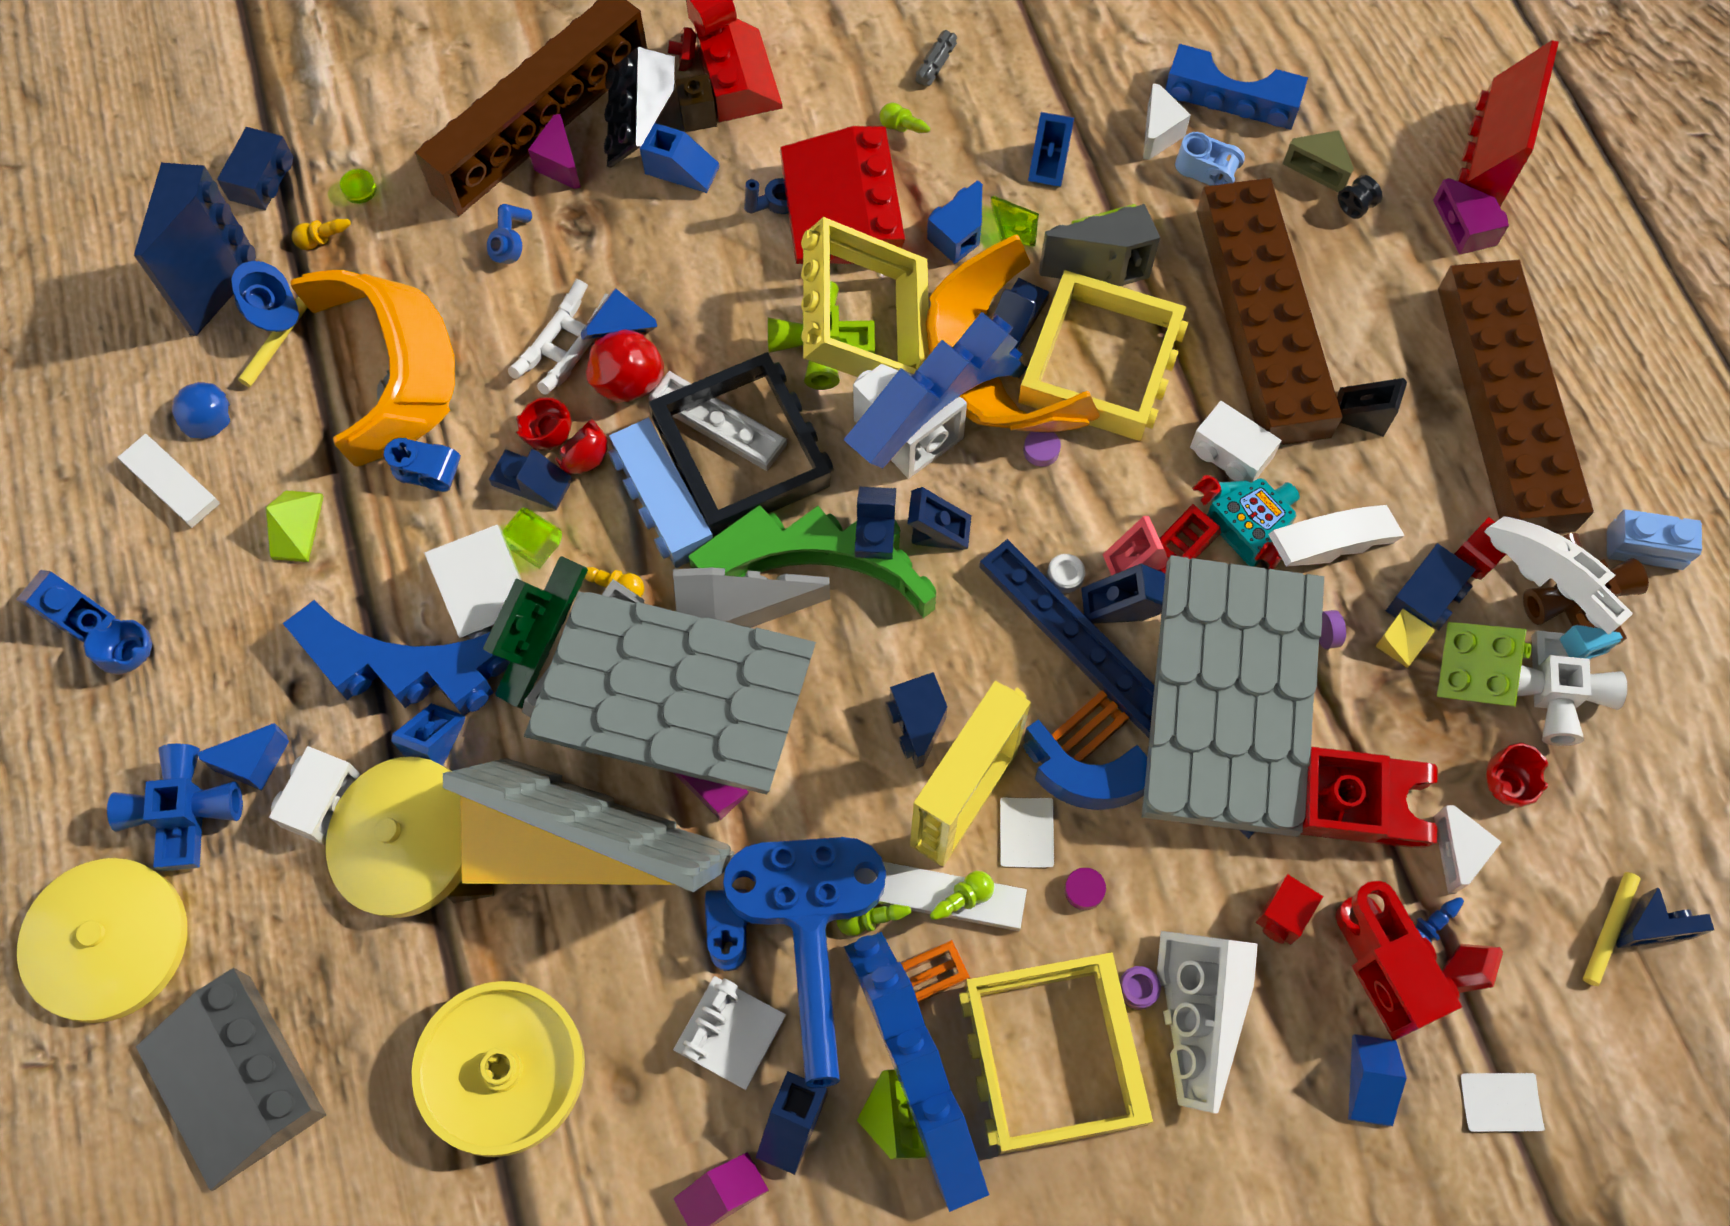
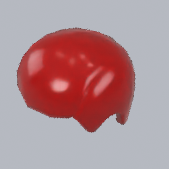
[516,398,572,450]
[555,419,608,474]
[1486,742,1548,808]

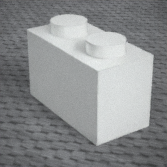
[1190,401,1282,482]
[269,746,361,844]

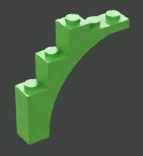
[688,505,937,618]

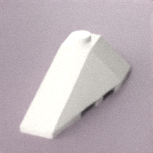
[1157,931,1258,1113]

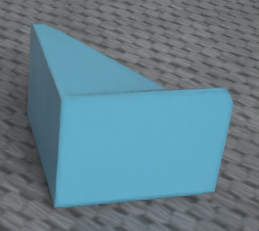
[1560,625,1623,659]

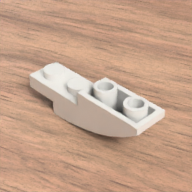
[1484,516,1633,635]

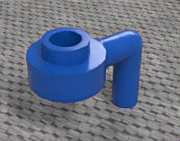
[487,204,532,264]

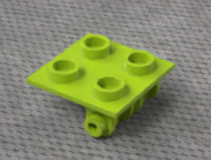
[1437,622,1531,707]

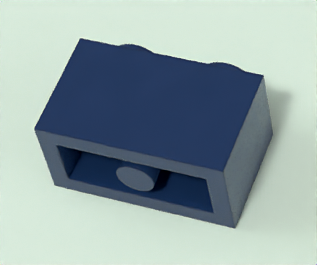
[217,127,294,210]
[1385,543,1476,631]

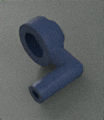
[744,178,789,214]

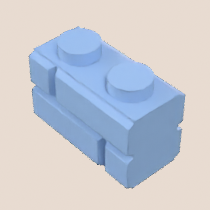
[1607,509,1702,570]

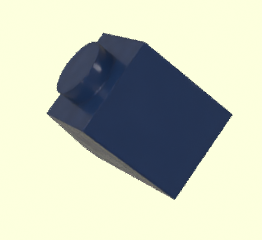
[1081,564,1165,624]

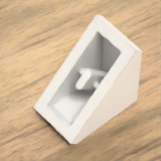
[1143,84,1191,160]
[1434,805,1501,894]

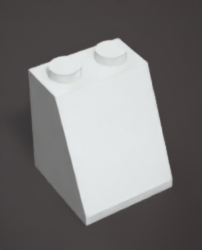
[853,364,967,479]
[424,525,521,639]

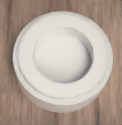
[1047,554,1085,593]

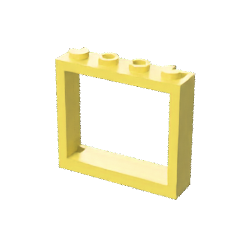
[801,217,930,377]
[1018,270,1189,441]
[910,680,1031,867]
[959,952,1153,1155]

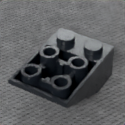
[604,47,675,168]

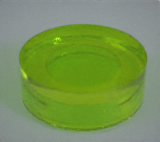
[340,169,377,204]

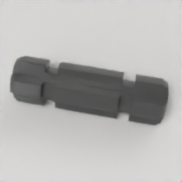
[916,30,957,87]

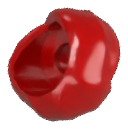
[586,329,664,402]

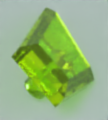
[990,196,1039,246]

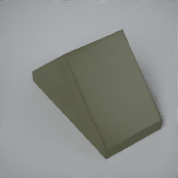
[1283,130,1354,193]

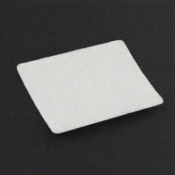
[1000,797,1054,868]
[1461,1073,1545,1132]

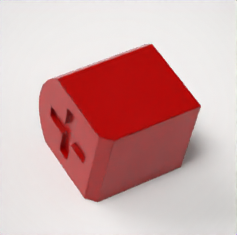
[686,0,737,37]
[1454,517,1506,580]

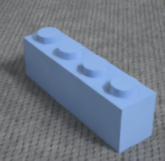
[608,417,713,568]

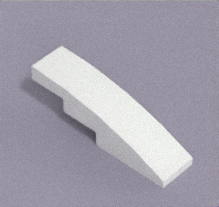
[1268,505,1405,567]

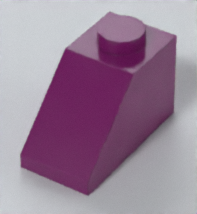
[1433,178,1509,255]

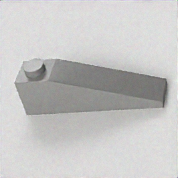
[673,567,830,628]

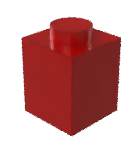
[1255,874,1324,945]

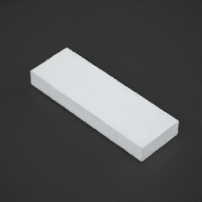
[117,434,220,528]

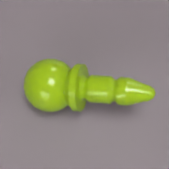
[879,103,930,133]
[930,871,994,920]
[836,904,911,936]

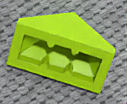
[266,490,324,562]
[857,1070,926,1159]

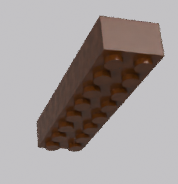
[415,0,647,217]
[1196,178,1342,445]
[1438,259,1594,533]

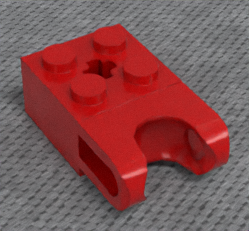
[1300,747,1438,848]
[1335,881,1462,1040]

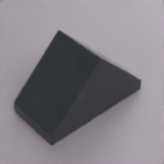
[1337,378,1407,437]

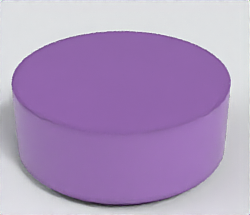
[1023,432,1061,467]
[1319,610,1346,649]
[1119,966,1161,1010]

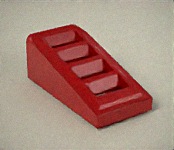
[1158,504,1221,574]

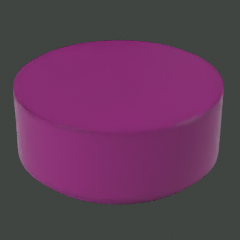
[1064,868,1106,910]

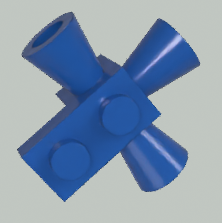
[107,744,243,872]

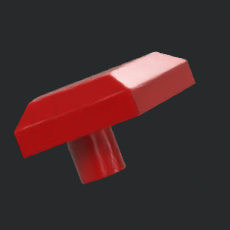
[667,27,696,71]
[1442,944,1503,993]

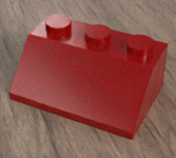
[694,19,783,123]

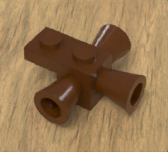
[1523,533,1649,645]

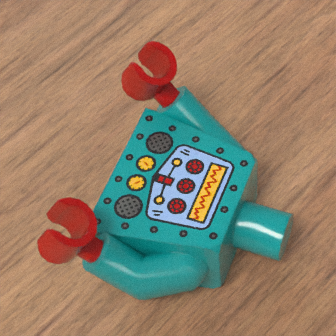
[1192,475,1300,569]

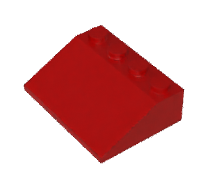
[1456,40,1559,207]
[780,126,905,264]

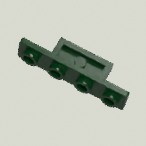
[483,556,588,709]

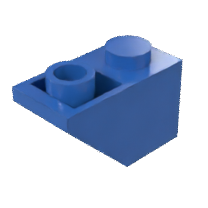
[640,123,720,193]
[927,180,983,264]
[16,570,115,643]

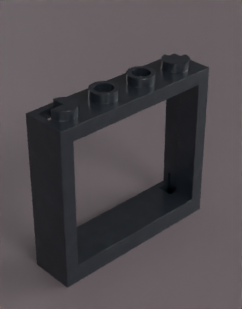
[648,352,834,538]

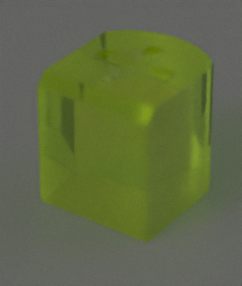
[503,508,562,569]

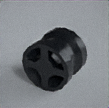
[1338,175,1383,219]

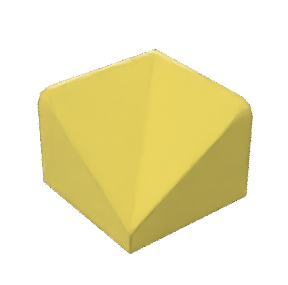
[1375,609,1435,668]

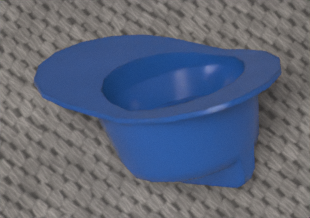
[231,261,299,332]

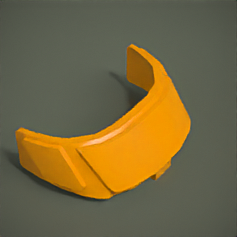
[926,235,1100,433]
[290,270,455,467]

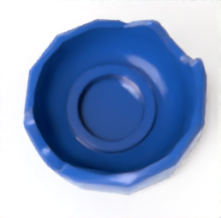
[172,382,230,439]
[83,619,152,675]

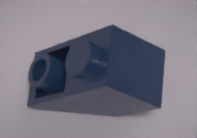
[885,672,948,769]
[756,1071,828,1175]

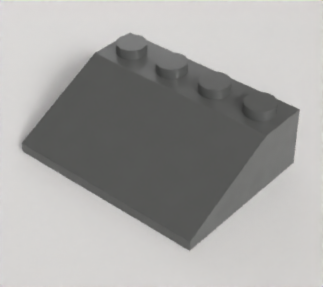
[136,968,326,1191]

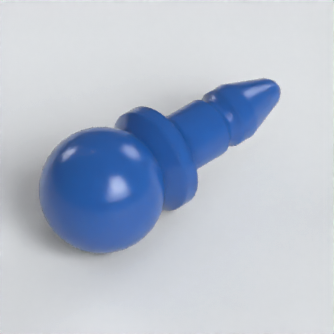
[1414,897,1464,944]

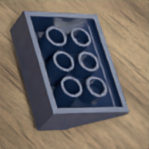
[134,162,256,336]

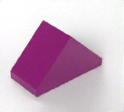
[528,114,581,189]
[673,1152,769,1226]

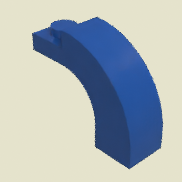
[1023,719,1147,810]

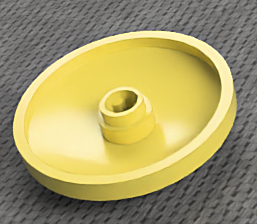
[326,757,462,918]
[17,858,187,1023]
[411,981,585,1157]

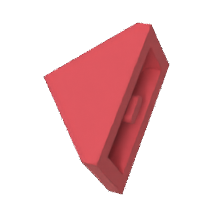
[1102,516,1168,575]

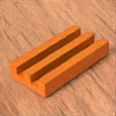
[1052,690,1129,762]
[901,940,970,1003]

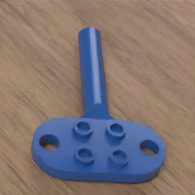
[723,837,886,1088]

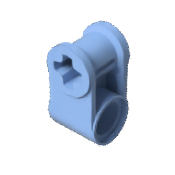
[1175,132,1245,186]

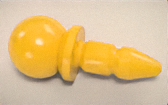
[292,219,351,250]
[585,567,644,597]

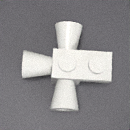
[1517,631,1627,746]

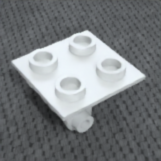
[673,976,786,1090]

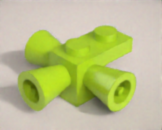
[768,281,875,390]

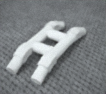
[508,278,608,395]

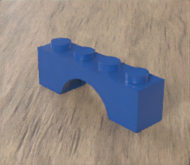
[1165,44,1308,130]

